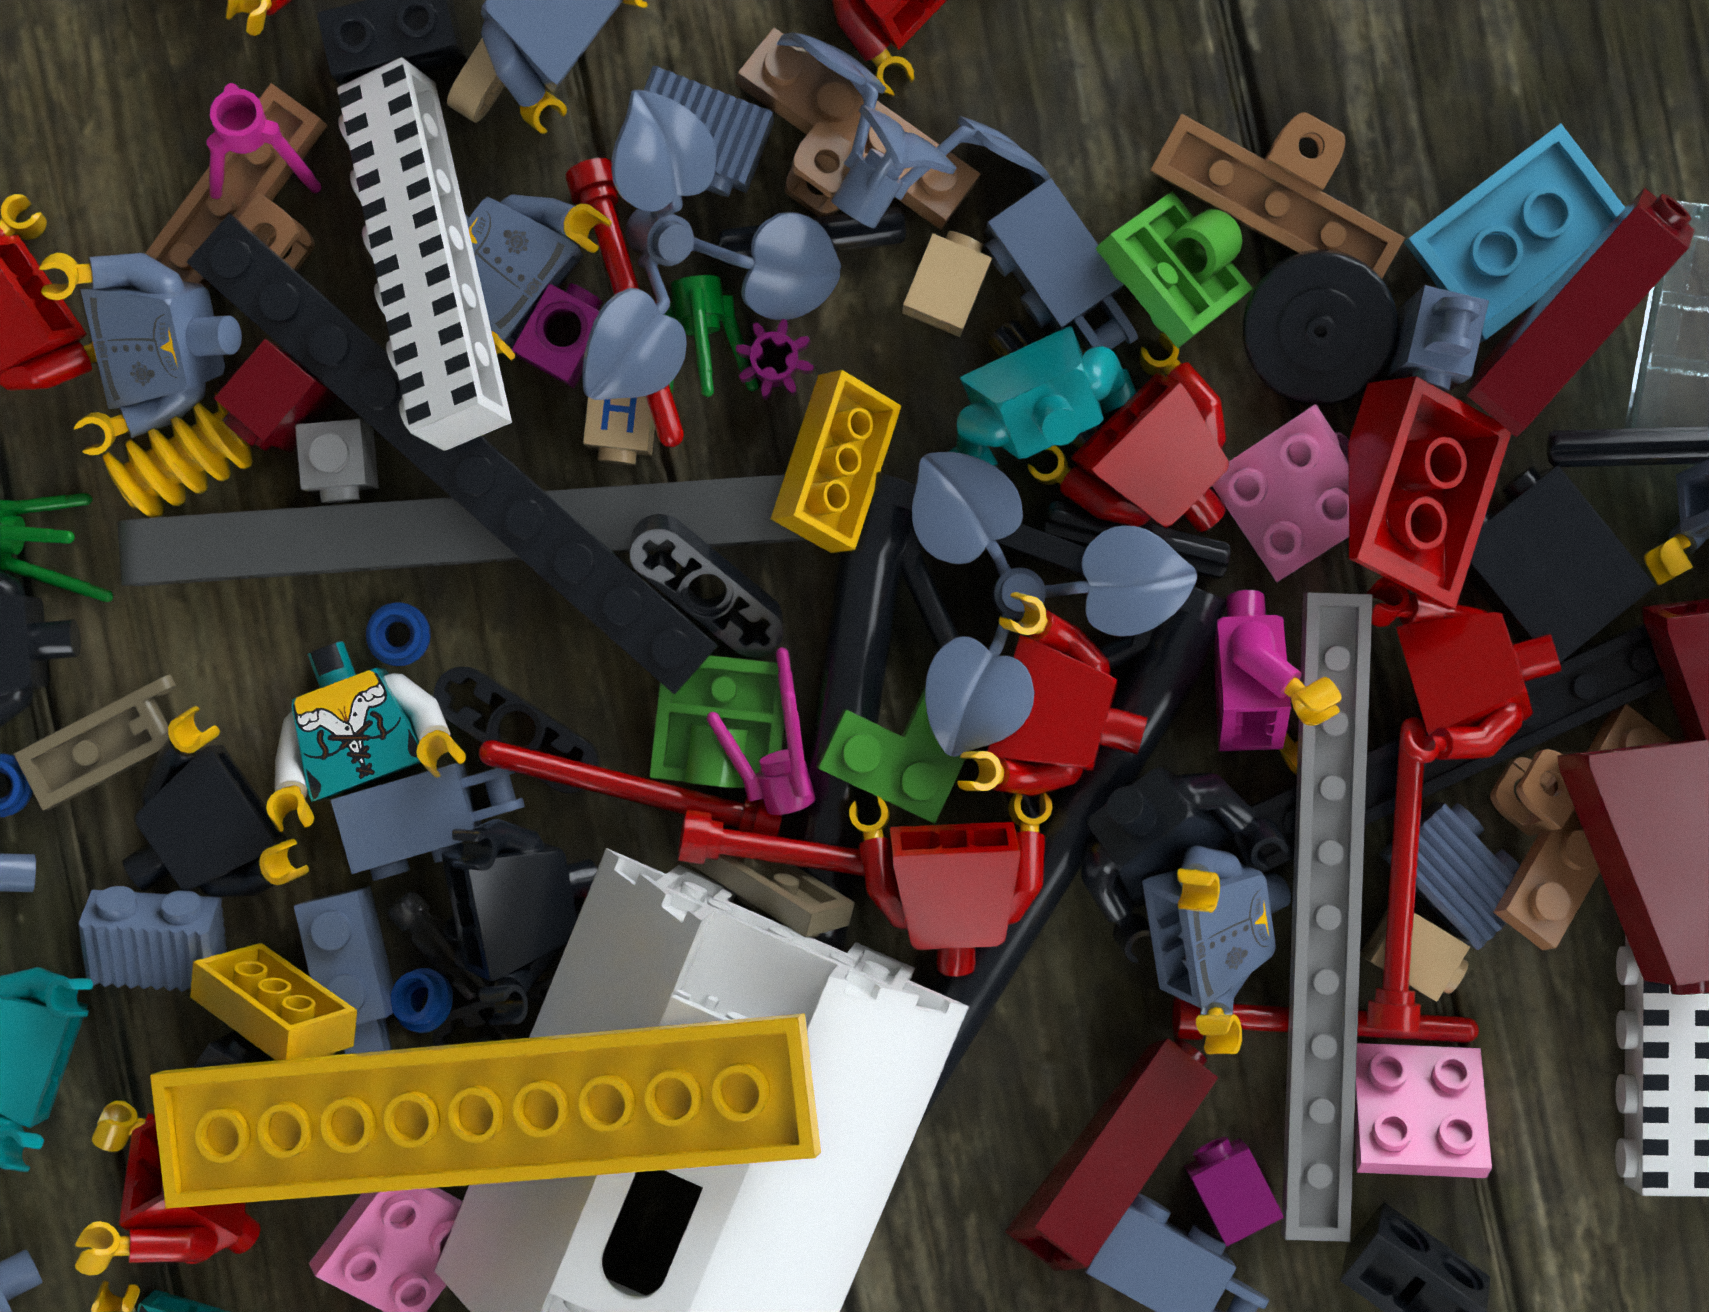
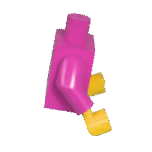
[1214,590,1341,775]

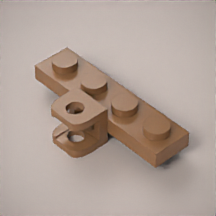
[735,28,980,230]
[145,83,328,289]
[1149,112,1405,278]
[1490,704,1673,950]

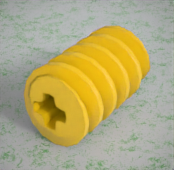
[103,392,253,518]

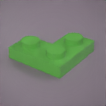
[816,688,965,824]

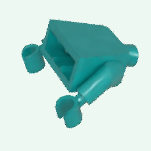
[949,326,1136,466]
[0,967,93,1172]

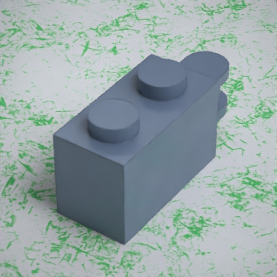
[983,178,1138,350]
[1381,285,1489,393]
[331,763,525,881]
[294,886,394,1054]
[1084,1194,1270,1312]

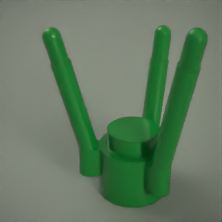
[664,275,759,397]
[0,493,114,602]

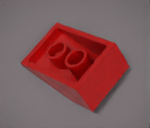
[1348,376,1511,609]

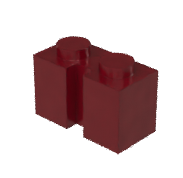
[214,338,338,453]

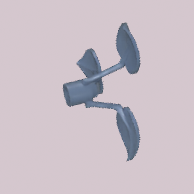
[777,32,1050,228]
[582,90,841,400]
[912,452,1197,757]

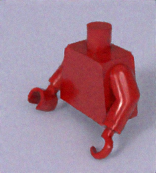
[1366,577,1562,763]

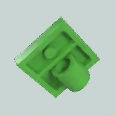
[1095,191,1253,348]
[650,656,791,788]

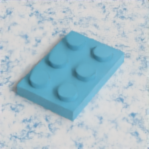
[1404,123,1625,343]

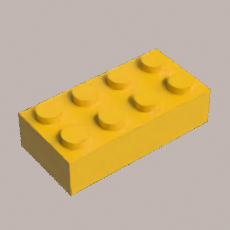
[770,370,901,553]
[190,943,357,1060]

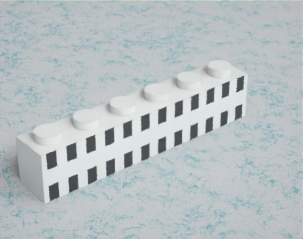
[337,57,512,451]
[1615,935,1709,1196]

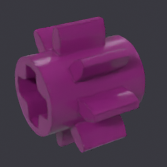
[735,319,814,400]

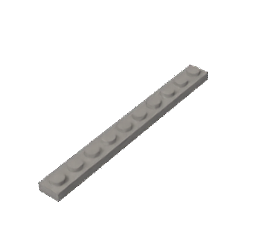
[1281,593,1372,1242]

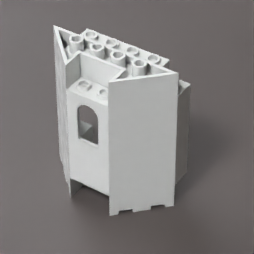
[434,848,969,1312]

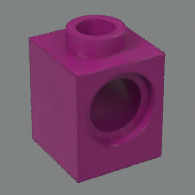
[512,283,603,389]
[1184,1137,1284,1246]

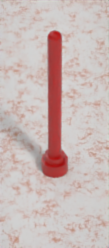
[565,158,684,447]
[1366,717,1427,1032]
[479,740,783,837]
[677,809,864,876]
[1172,996,1479,1043]

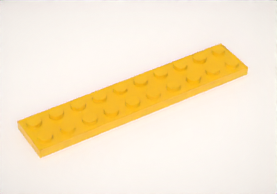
[150,1013,821,1209]

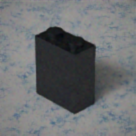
[1466,465,1656,663]

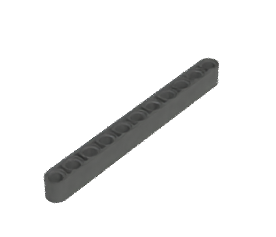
[117,475,807,586]

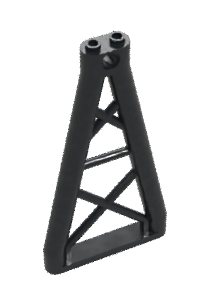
[796,472,1227,1130]

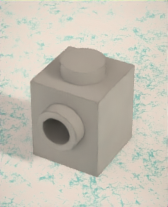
[295,419,379,504]

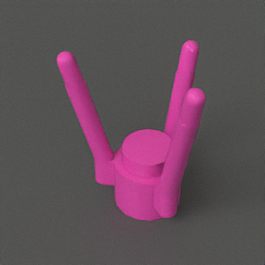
[206,83,321,199]
[707,647,816,815]

